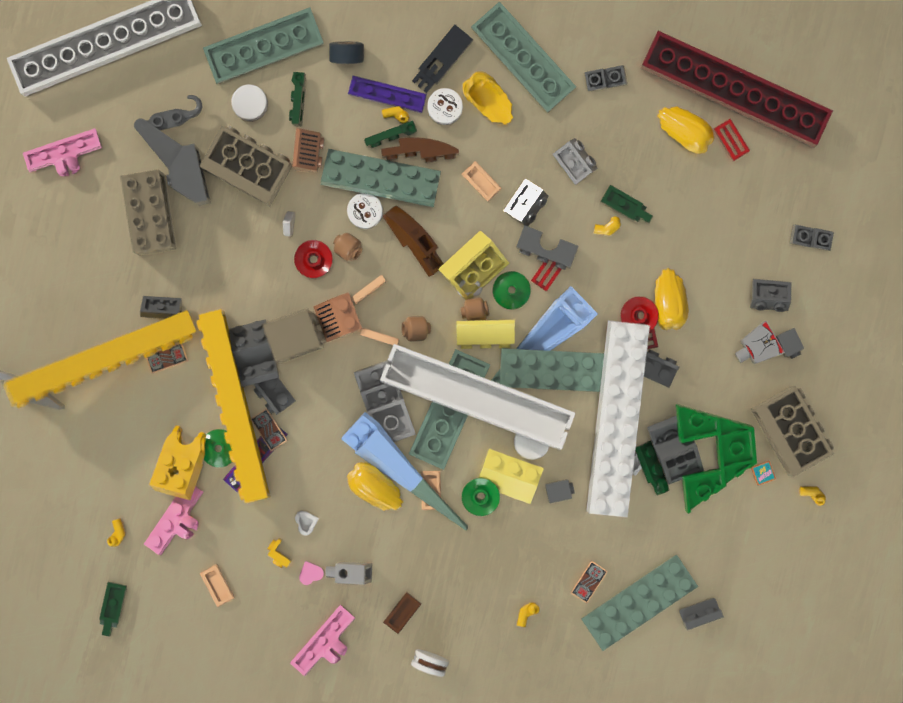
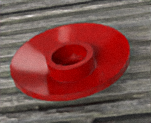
[294,240,333,278]
[621,297,659,332]

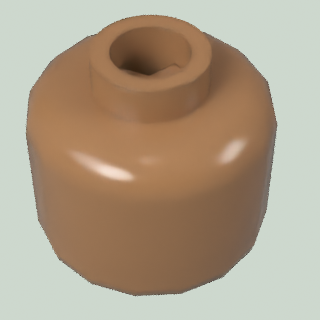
[333,233,362,261]
[461,297,490,321]
[402,316,431,341]

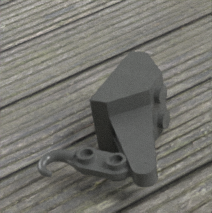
[134,95,211,206]

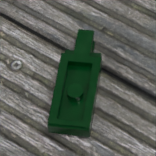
[289,72,306,127]
[364,121,417,148]
[601,185,653,223]
[635,441,669,495]
[99,582,127,637]

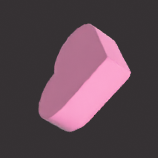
[299,561,324,585]

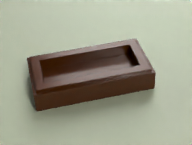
[383,592,422,634]

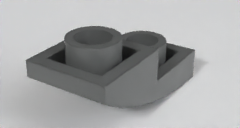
[585,65,628,91]
[790,225,834,251]

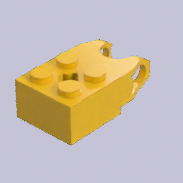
[149,425,206,501]

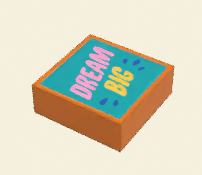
[751,461,776,485]

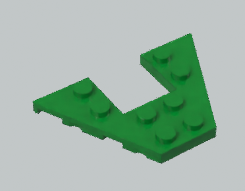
[676,404,757,514]

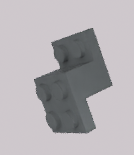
[229,319,279,387]
[647,416,704,485]

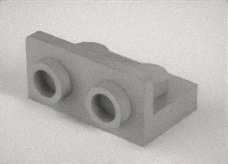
[553,138,598,185]

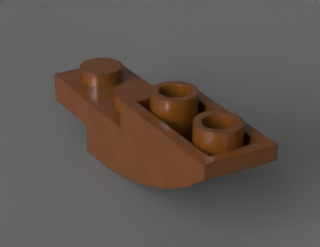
[381,137,459,163]
[382,206,444,277]

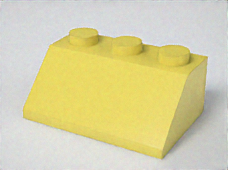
[438,230,509,300]
[456,320,515,349]
[479,449,544,504]

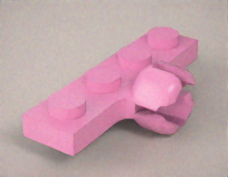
[23,129,102,176]
[144,486,204,555]
[290,605,355,676]

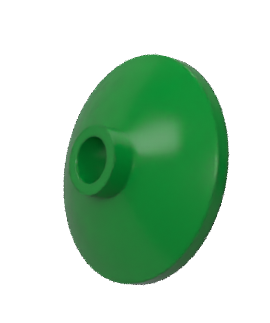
[493,271,531,309]
[204,429,232,467]
[462,478,500,516]

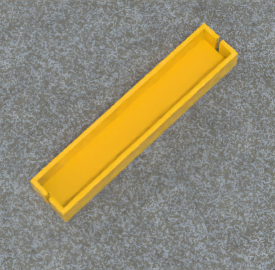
[196,309,271,503]
[3,310,196,409]

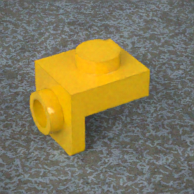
[267,538,292,568]

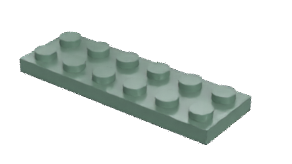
[471,1,576,113]
[203,7,324,84]
[321,149,441,207]
[499,348,604,392]
[409,349,490,470]
[581,555,698,651]

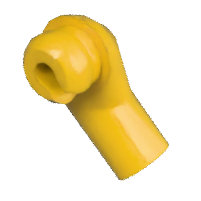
[382,106,409,124]
[594,216,621,235]
[800,486,826,506]
[107,518,125,547]
[517,603,540,627]

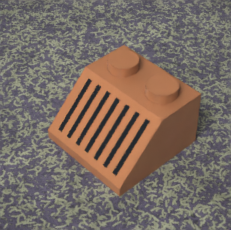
[292,128,324,173]
[313,292,362,342]

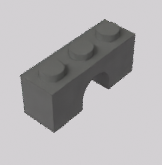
[516,225,578,270]

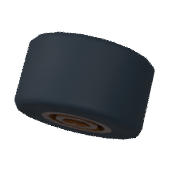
[329,41,364,64]

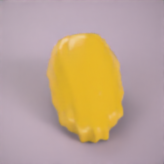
[463,71,513,125]
[657,106,715,154]
[655,268,689,330]
[347,462,403,511]

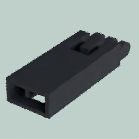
[412,25,473,93]

